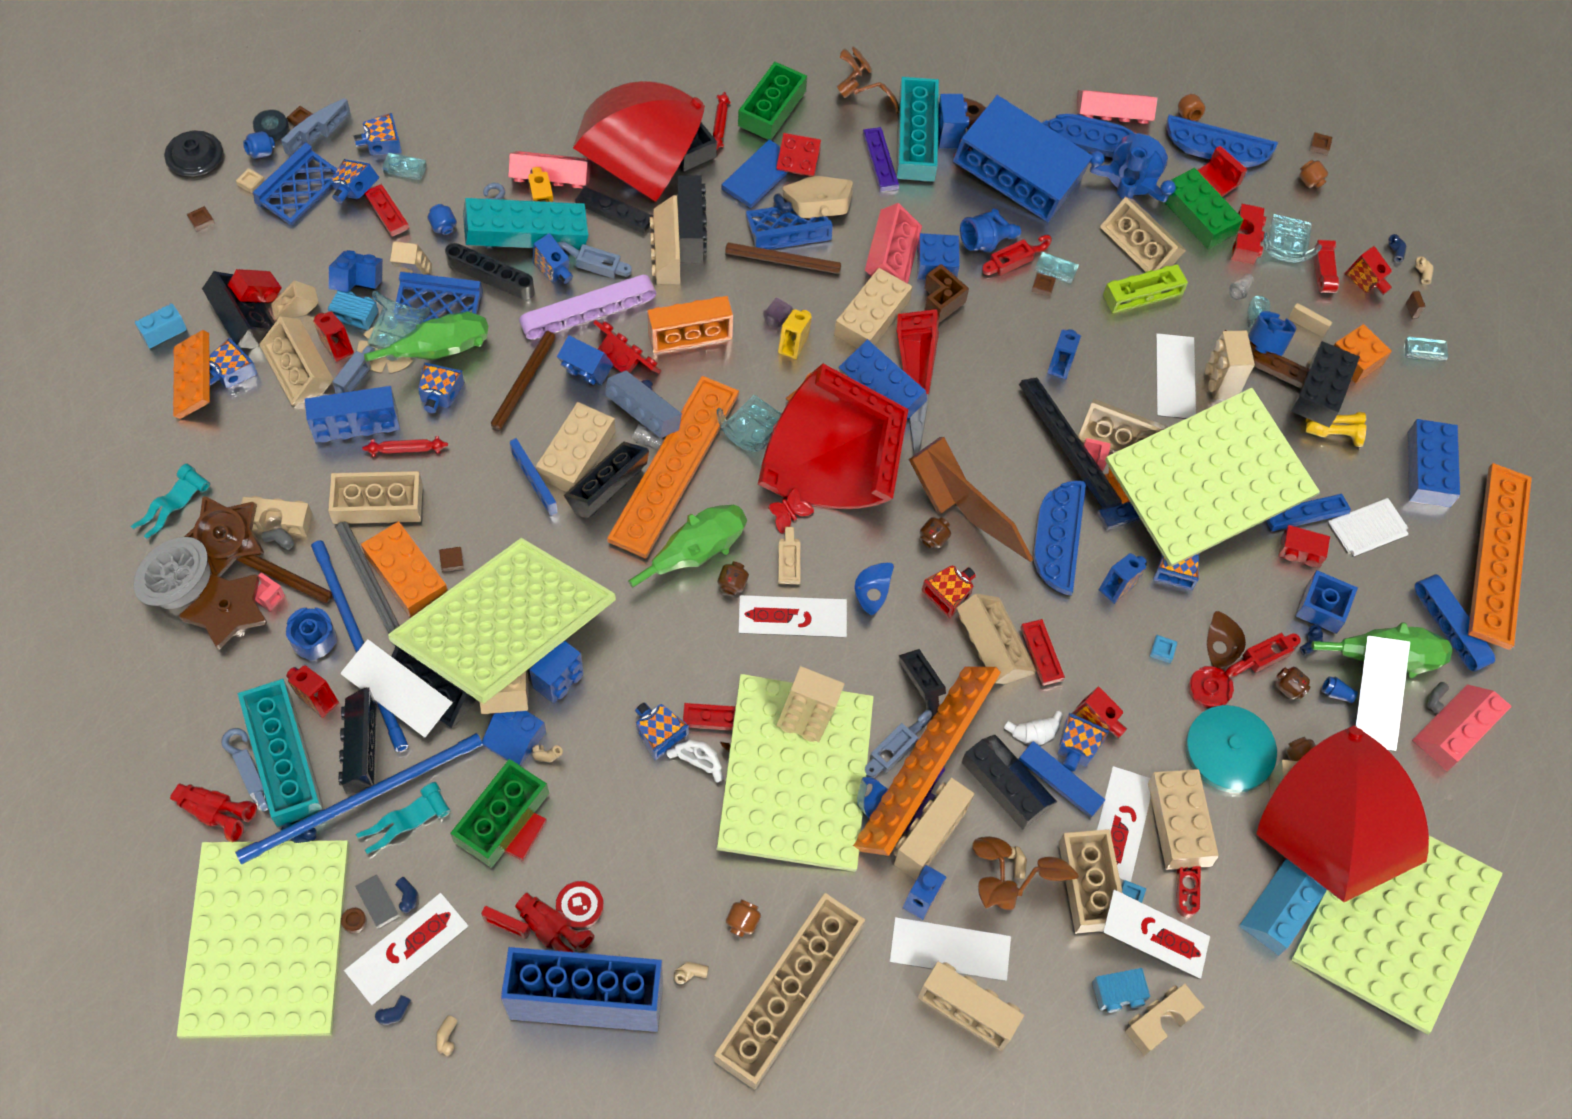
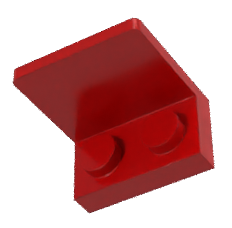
[777,133,821,176]
[1198,146,1247,197]

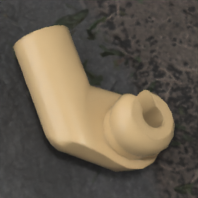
[1415,256,1433,285]
[532,745,563,763]
[1007,846,1027,879]
[673,962,709,984]
[436,1016,457,1056]

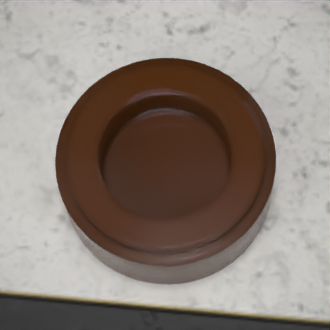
[341,907,367,934]

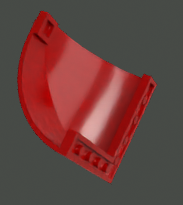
[573,81,705,202]
[758,363,908,509]
[1256,725,1429,902]

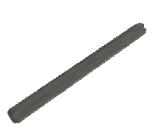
[336,521,400,646]

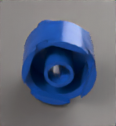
[1248,311,1296,356]
[286,607,337,661]

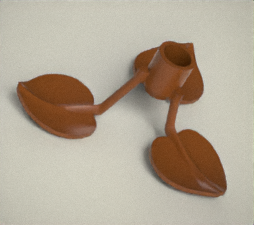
[837,46,899,115]
[972,836,1079,910]

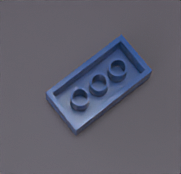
[838,339,927,420]
[305,386,400,443]
[1408,419,1460,508]

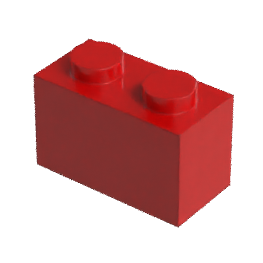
[228,269,282,303]
[1278,525,1330,568]

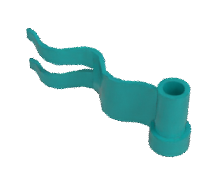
[131,463,210,539]
[356,782,451,854]

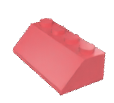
[1077,90,1157,124]
[508,151,593,188]
[865,203,922,284]
[1412,684,1512,772]

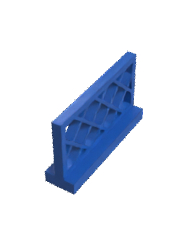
[253,142,337,226]
[746,207,833,250]
[392,272,483,324]

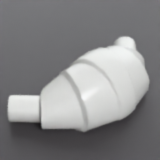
[1004,711,1064,745]
[667,739,724,782]

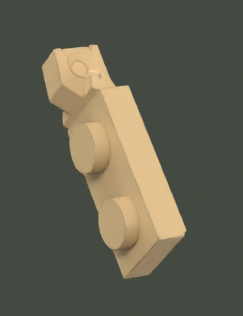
[778,527,800,585]

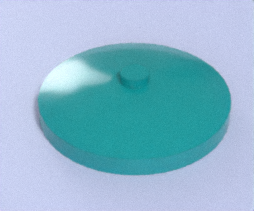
[1185,705,1277,793]

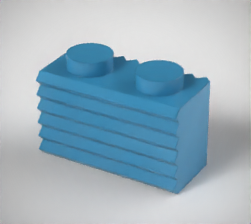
[328,291,378,331]
[135,303,187,349]
[1092,968,1151,1013]

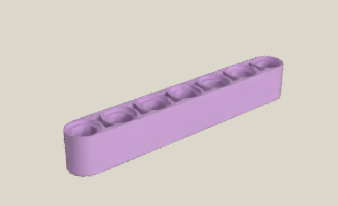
[519,275,657,339]

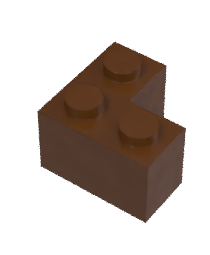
[924,264,969,324]

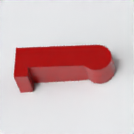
[1312,240,1339,293]

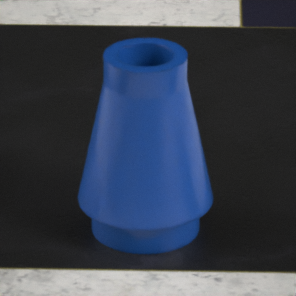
[1321,676,1358,703]

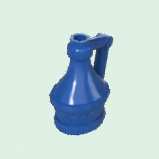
[960,209,1021,253]

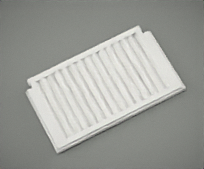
[1328,498,1408,556]

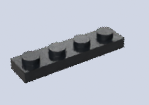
[575,186,653,234]

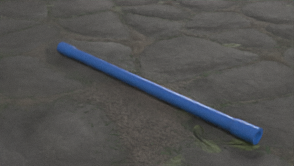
[311,540,408,752]
[235,733,483,865]

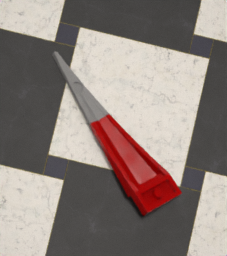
[897,309,939,455]

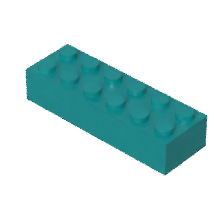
[897,77,939,182]
[463,198,589,250]
[237,679,323,827]

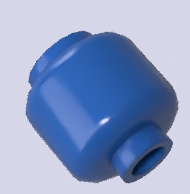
[243,131,275,159]
[427,204,457,235]

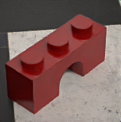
[1231,203,1267,265]

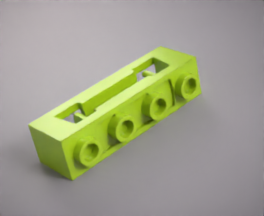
[1103,264,1188,314]

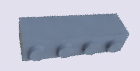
[605,371,682,438]

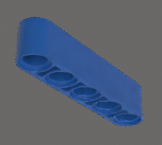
[1415,574,1495,672]

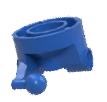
[1090,133,1176,202]

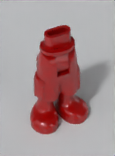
[170,783,257,843]
[515,892,595,953]

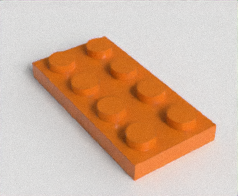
[173,330,210,419]

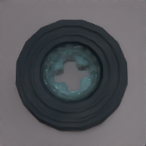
[253,109,289,141]

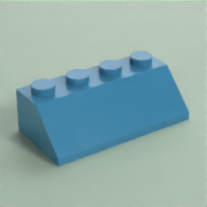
[1239,858,1327,956]

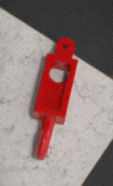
[982,235,1052,276]
[1225,632,1301,678]

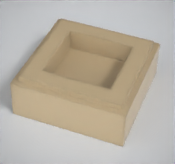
[236,168,265,194]

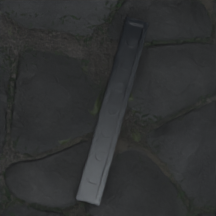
[1019,377,1122,510]

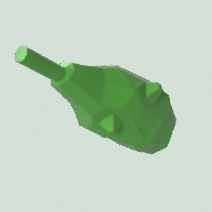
[364,311,489,362]
[628,504,747,588]
[1311,622,1452,678]

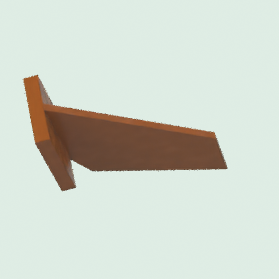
[908,437,1033,562]

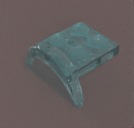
[1263,214,1322,263]
[368,291,430,349]
[716,395,782,453]

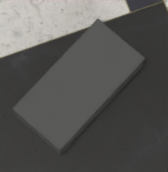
[355,874,400,929]

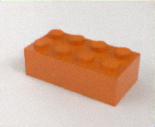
[647,296,733,353]
[361,521,448,618]

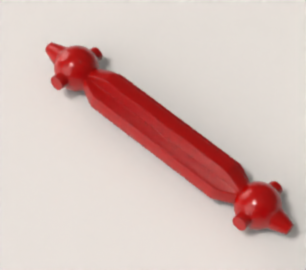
[713,92,731,150]
[362,436,448,457]

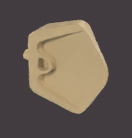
[783,176,853,218]

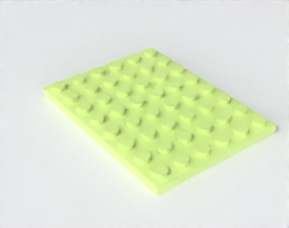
[1105,388,1320,567]
[388,538,616,704]
[716,674,873,872]
[1291,836,1503,1035]
[177,840,349,1039]

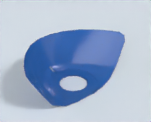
[854,562,894,615]
[857,777,888,818]

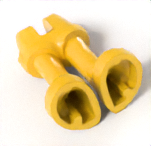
[1306,412,1366,447]

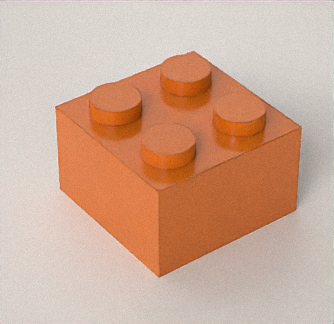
[1334,324,1392,383]

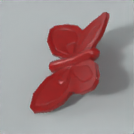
[769,488,814,534]

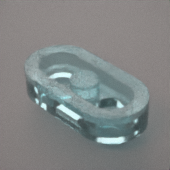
[1247,296,1270,329]

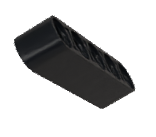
[445,243,535,300]

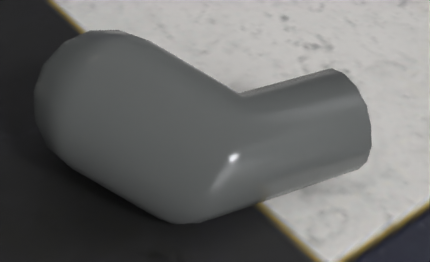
[262,528,294,549]
[1427,682,1449,713]

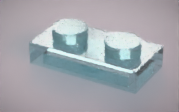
[382,153,427,180]
[1035,252,1079,284]
[1404,337,1448,362]

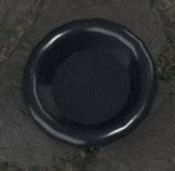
[164,130,224,177]

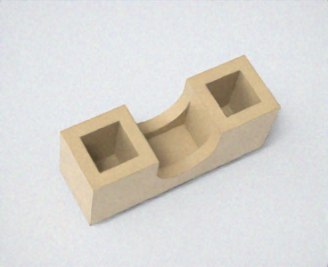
[390,241,432,275]
[241,496,312,537]
[1125,984,1204,1056]

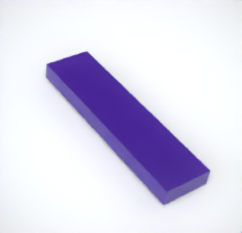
[863,127,899,192]

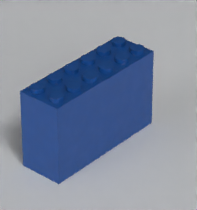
[953,95,1093,223]
[501,947,663,1032]

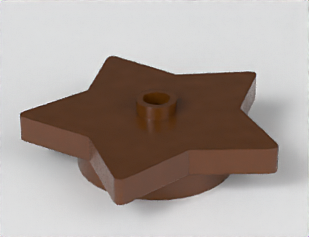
[184,496,264,577]
[179,574,267,650]

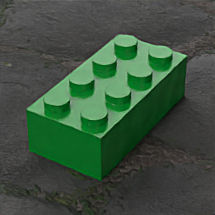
[738,61,807,140]
[1164,167,1243,250]
[450,759,549,868]

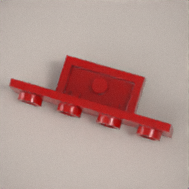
[594,320,662,374]

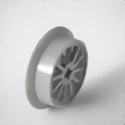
[133,537,210,609]

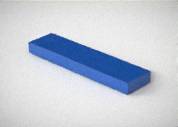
[510,438,558,516]
[1266,494,1351,532]
[1018,741,1106,819]

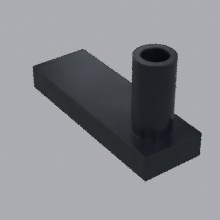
[899,649,946,716]

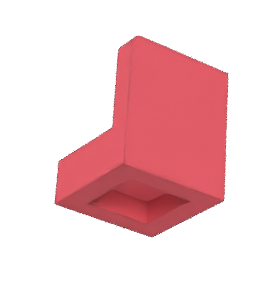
[1084,438,1111,471]
[255,573,285,612]

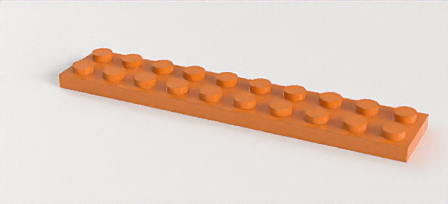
[607,376,739,559]
[1468,463,1532,650]
[853,666,1001,856]

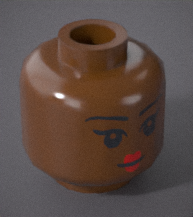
[919,517,951,549]
[717,561,749,595]
[1276,667,1311,700]

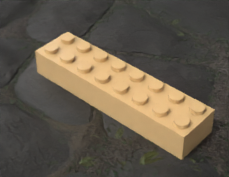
[714,893,866,1090]

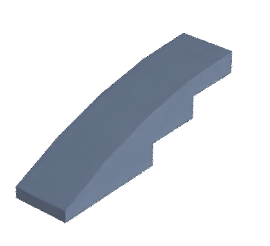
[281,98,351,156]

